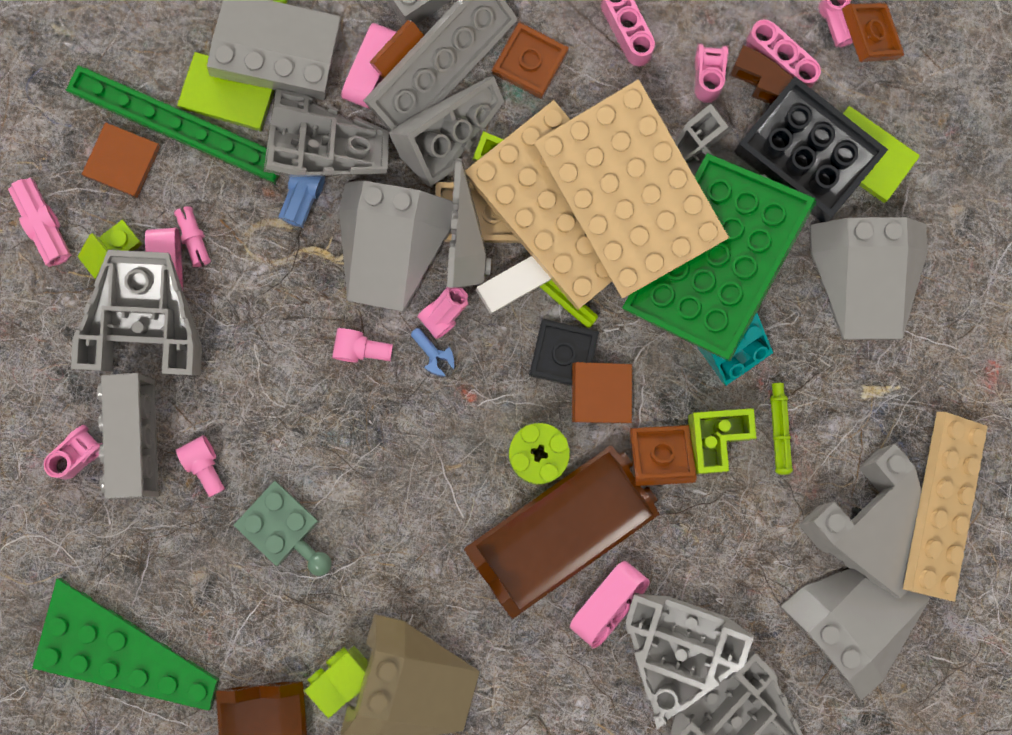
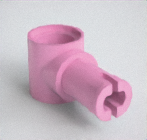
[332,328,393,363]
[176,435,225,497]

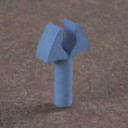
[411,328,455,377]

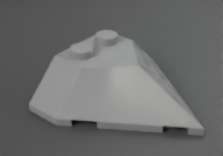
[625,593,754,729]

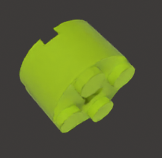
[509,423,570,485]

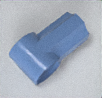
[278,176,325,227]

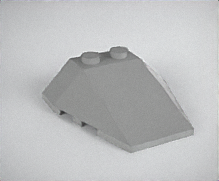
[263,88,389,177]
[339,181,454,312]
[809,217,928,340]
[780,568,930,701]
[670,651,803,735]

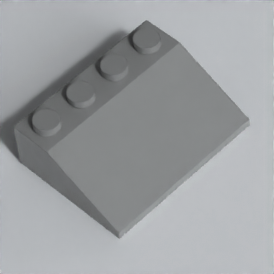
[207,0,341,101]

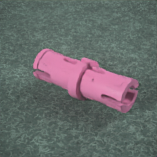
[174,206,211,268]

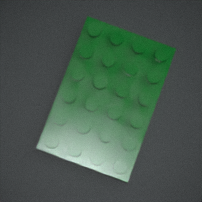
[622,153,816,362]

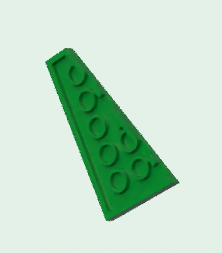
[32,578,219,711]

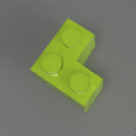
[688,408,757,474]
[304,646,368,719]

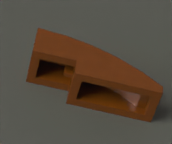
[729,45,793,104]

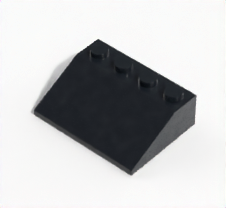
[734,76,888,222]

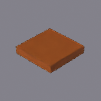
[842,3,904,62]
[369,20,424,79]
[492,22,569,99]
[81,122,161,198]
[572,362,632,423]
[629,425,697,486]

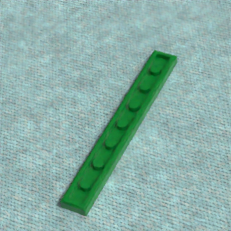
[66,65,280,184]

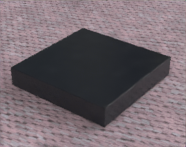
[529,319,599,386]

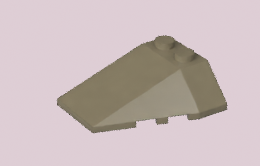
[340,614,480,735]

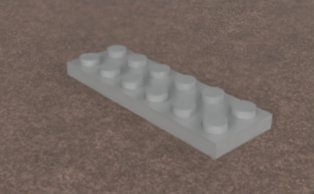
[363,0,518,131]

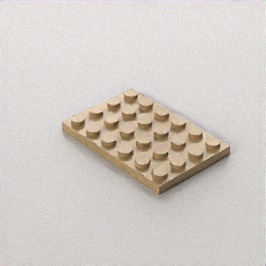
[534,79,729,299]
[465,100,612,310]

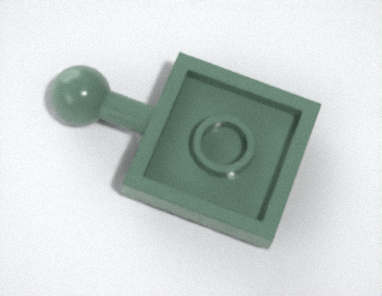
[234,481,332,576]

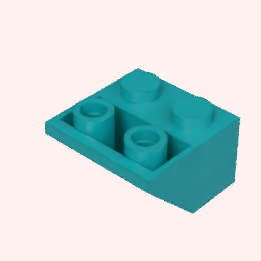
[697,313,773,386]

